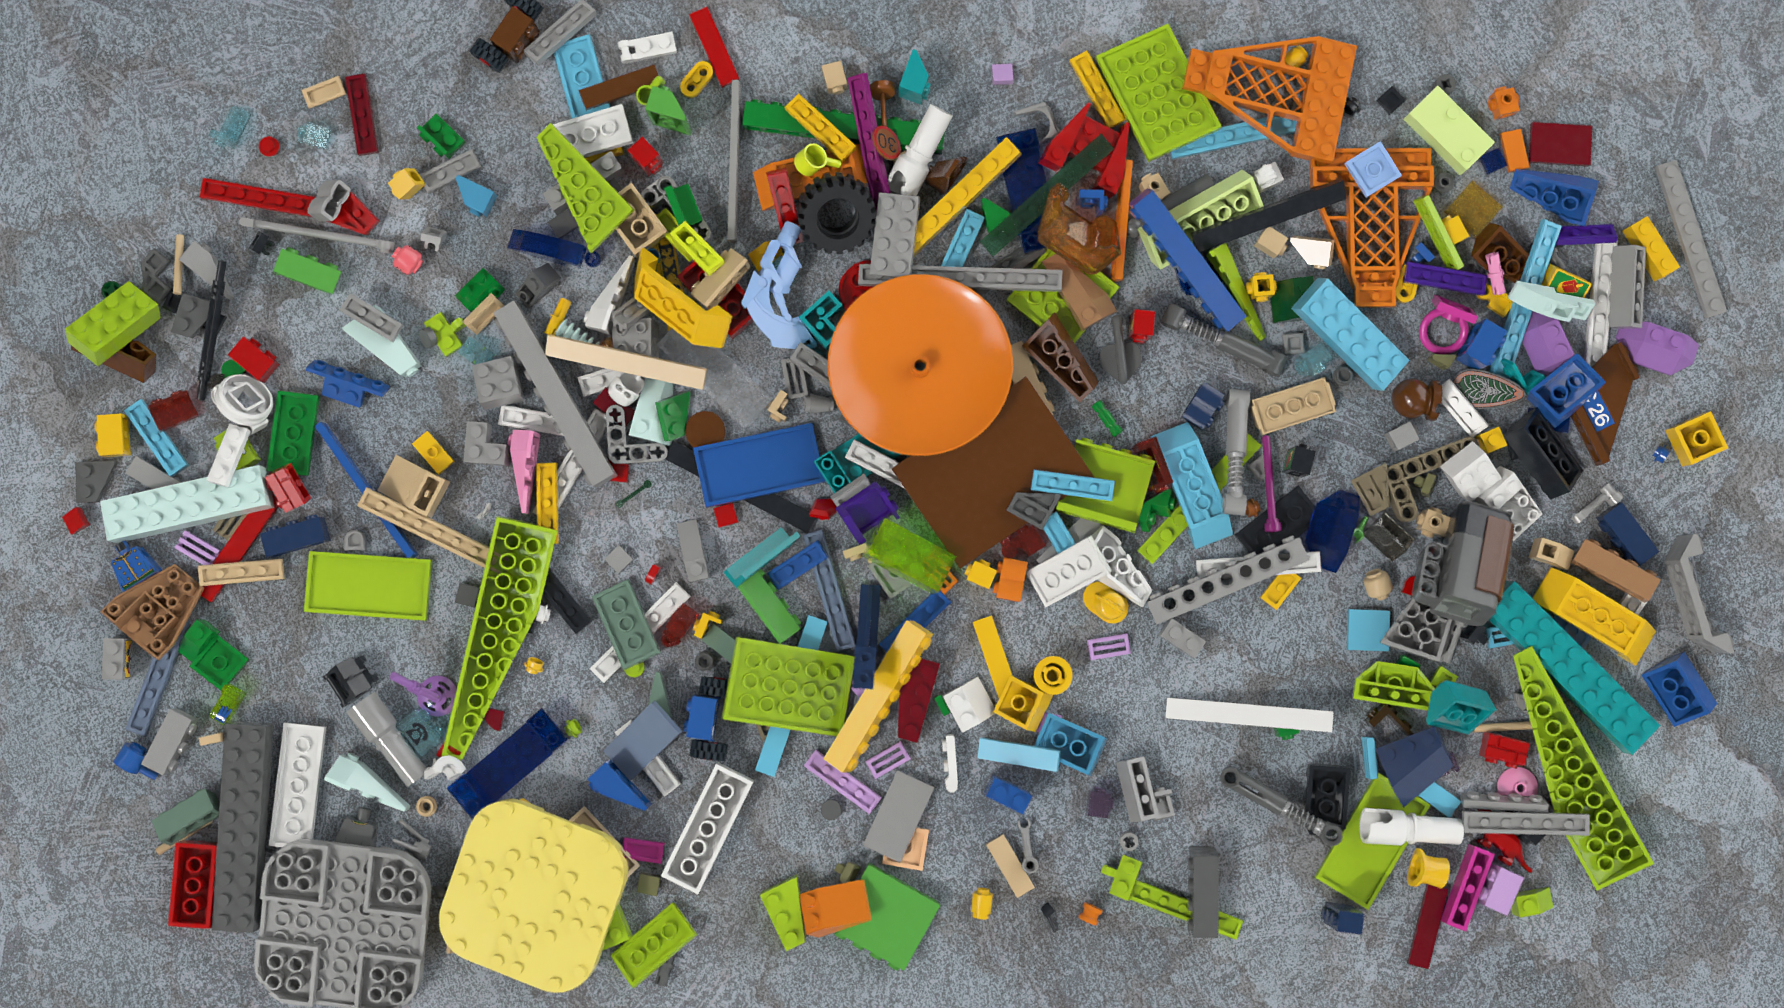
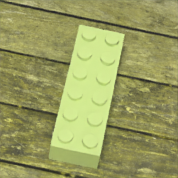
[1137,170,1263,270]

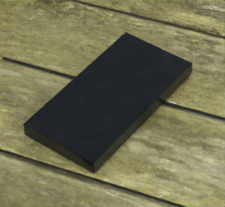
[1234,485,1323,555]

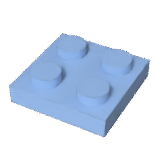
[1345,141,1402,198]

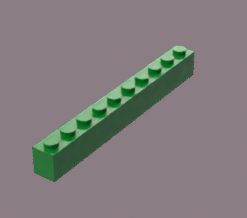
[742,99,945,155]

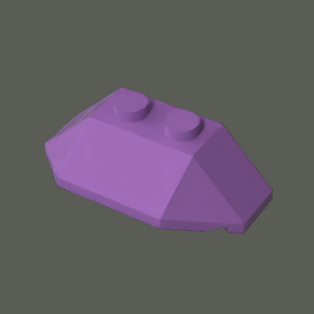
[1522,311,1575,376]
[1615,321,1699,376]

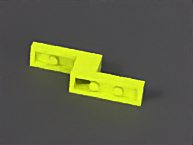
[656,208,725,276]

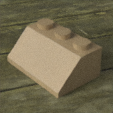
[616,183,668,259]
[690,248,751,310]

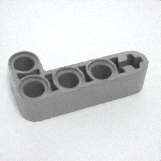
[641,176,713,244]

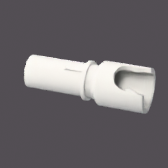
[887,104,953,196]
[1359,808,1464,846]

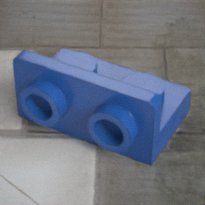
[1076,189,1108,218]

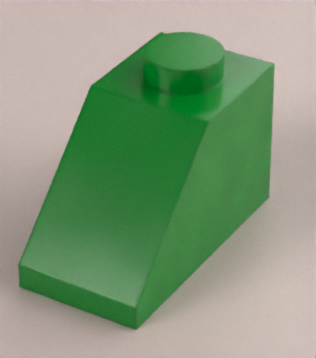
[981,198,1017,241]
[178,619,221,662]

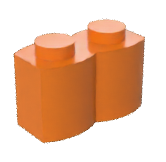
[992,557,1028,602]

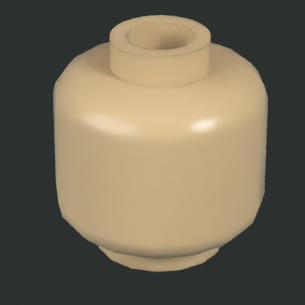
[1363,569,1393,600]

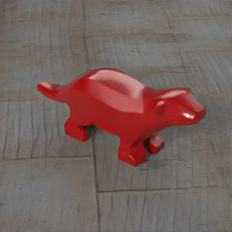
[1477,809,1532,873]

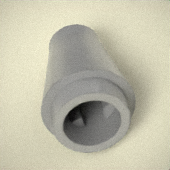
[804,394,834,414]

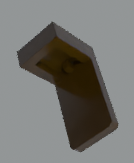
[1364,704,1414,736]

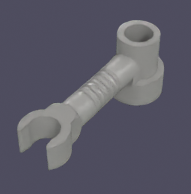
[1571,483,1624,524]
[1017,819,1039,874]

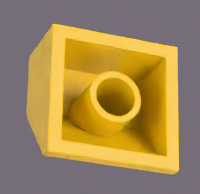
[993,675,1053,732]

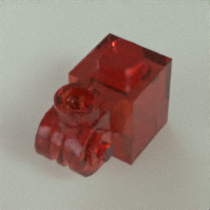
[999,525,1046,559]
[661,603,700,648]

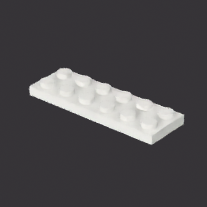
[269,722,326,847]

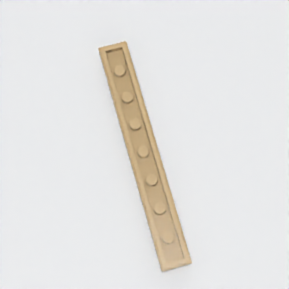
[545,334,707,390]
[357,487,509,577]

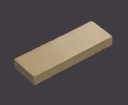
[986,834,1035,898]

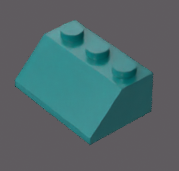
[1426,680,1497,734]

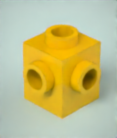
[1246,272,1277,302]

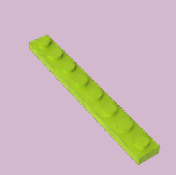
[1137,433,1262,564]

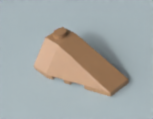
[1042,252,1117,331]

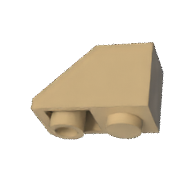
[1528,538,1574,570]

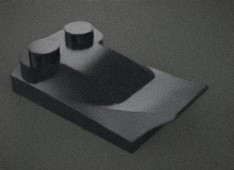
[1305,763,1351,836]

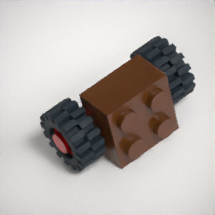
[469,0,544,73]

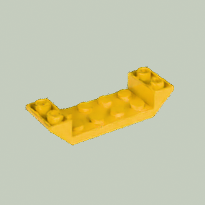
[634,247,732,348]
[1532,567,1656,666]

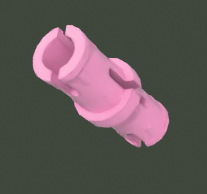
[1485,252,1506,295]

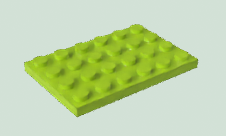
[1096,24,1222,162]
[722,637,855,736]

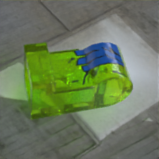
[210,684,247,726]

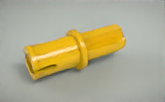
[544,298,571,335]

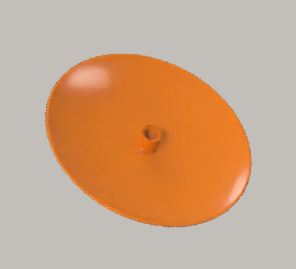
[828,274,1013,456]

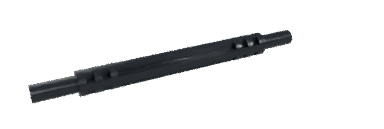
[196,260,227,400]

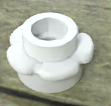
[535,605,551,624]

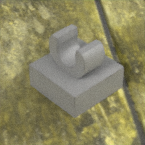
[420,226,447,251]

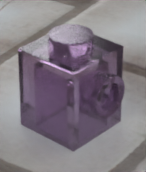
[1086,787,1114,819]

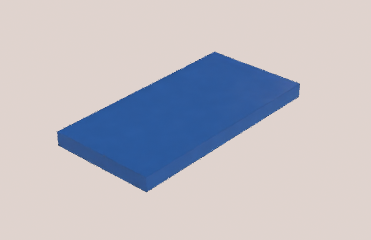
[693,423,825,508]

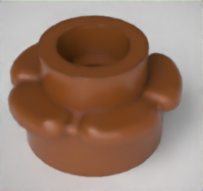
[1245,498,1260,517]

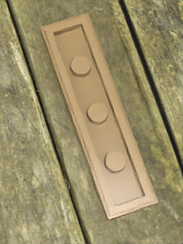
[198,558,285,586]

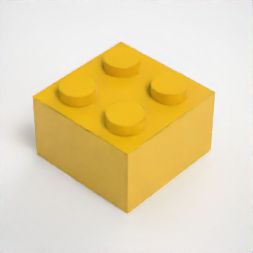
[1665,411,1728,467]

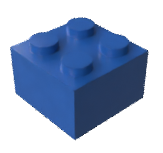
[1455,319,1507,369]

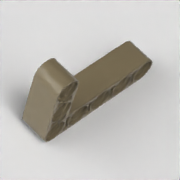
[1387,437,1479,522]

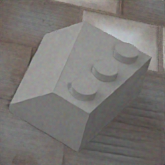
[1380,592,1452,662]

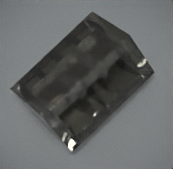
[1364,512,1415,562]

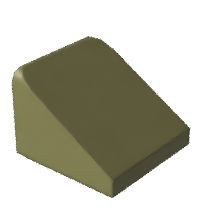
[1427,354,1457,370]
[637,872,661,896]

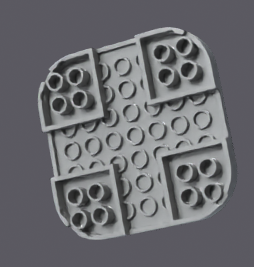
[254,839,431,1008]

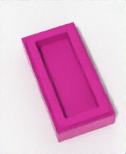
[623,837,665,864]

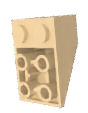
[377,455,450,518]

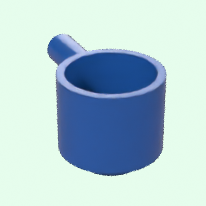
[113,742,159,780]

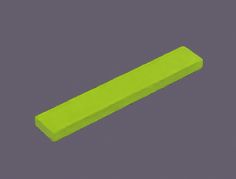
[1130,880,1243,940]

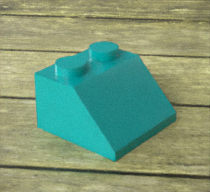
[899,49,931,105]

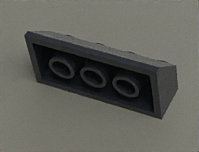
[1504,407,1583,500]

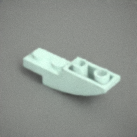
[1508,281,1595,322]

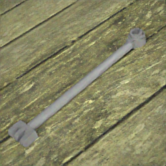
[239,218,395,254]

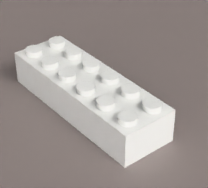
[661,762,755,894]

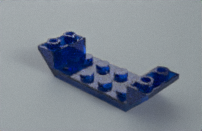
[996,128,1064,254]
[447,708,568,820]

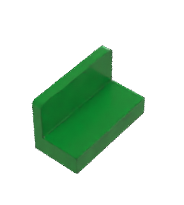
[664,184,703,226]

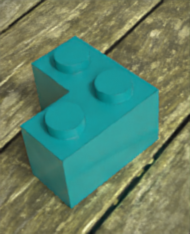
[799,290,843,350]

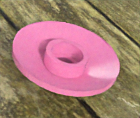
[1497,767,1538,797]

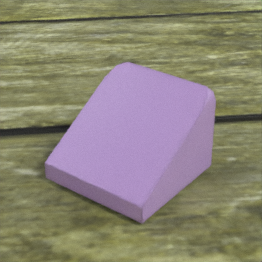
[992,64,1013,85]

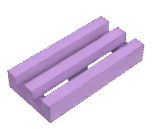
[174,530,221,565]
[1087,633,1131,660]
[865,741,911,779]

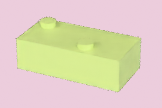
[1403,86,1495,175]

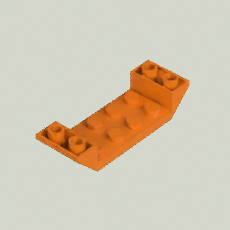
[753,144,868,211]

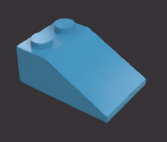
[1034,713,1107,776]

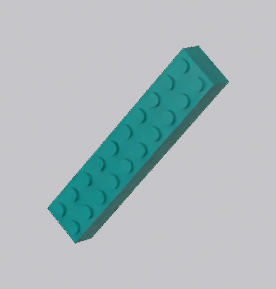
[1489,581,1661,755]

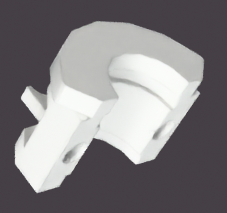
[424,755,466,781]

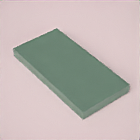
[592,579,661,670]

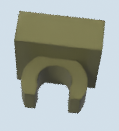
[1414,473,1437,498]
[834,862,861,883]

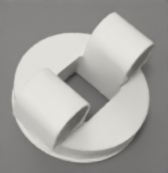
[211,374,273,436]

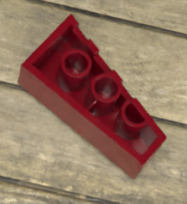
[898,658,940,743]

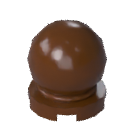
[1391,378,1442,421]

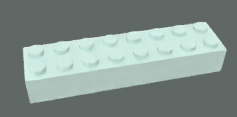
[100,465,275,544]

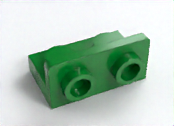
[416,113,466,159]

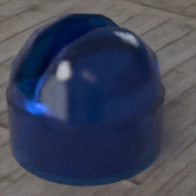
[584,251,601,268]

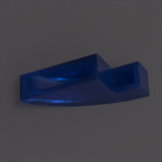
[507,229,587,268]

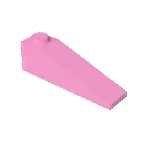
[508,430,541,514]

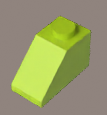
[1511,887,1554,918]

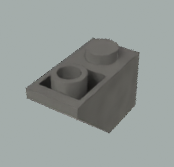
[515,263,561,309]

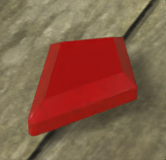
[809,499,837,520]

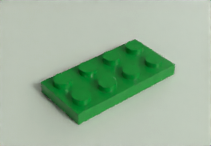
[266,391,320,476]

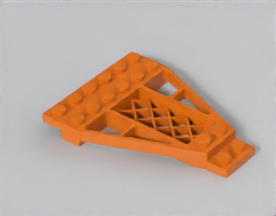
[1182,36,1357,163]
[1309,148,1434,308]

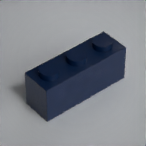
[1596,502,1660,566]
[260,514,331,558]
[1321,902,1364,935]

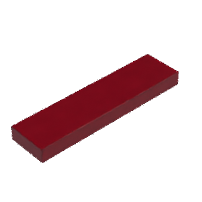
[345,73,379,156]
[1407,884,1448,969]

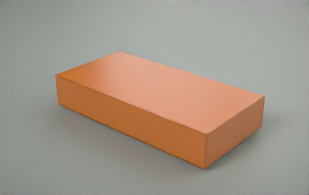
[1499,129,1530,173]

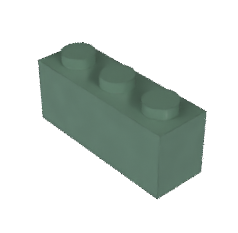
[152,789,220,846]

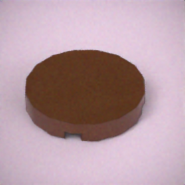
[685,411,726,447]

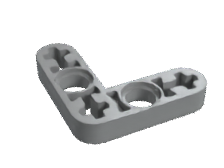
[605,405,668,464]

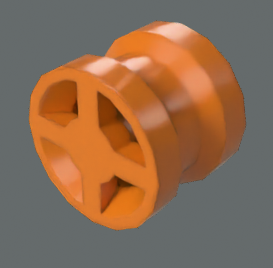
[1078,902,1103,926]

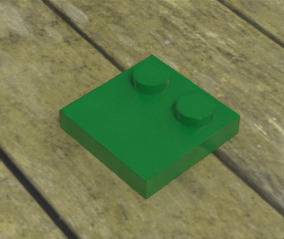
[189,634,250,692]

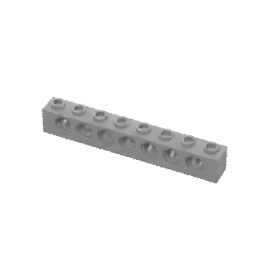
[1147,535,1309,624]

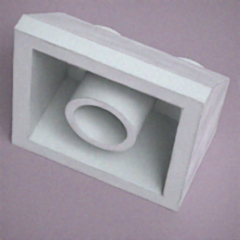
[942,677,996,733]

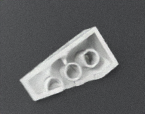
[584,255,636,336]
[1091,526,1153,607]

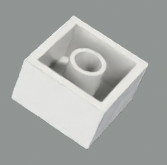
[1440,441,1502,502]

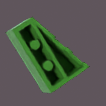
[273,247,341,295]

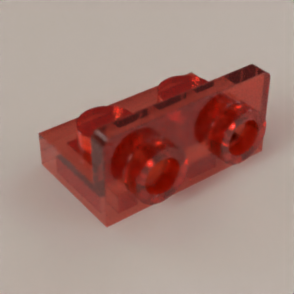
[148,390,199,433]

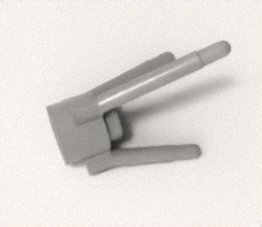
[380,819,432,861]

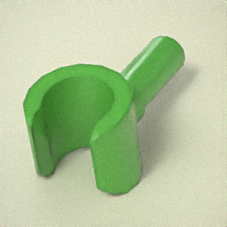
[1348,516,1369,544]

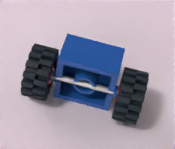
[683,676,729,761]

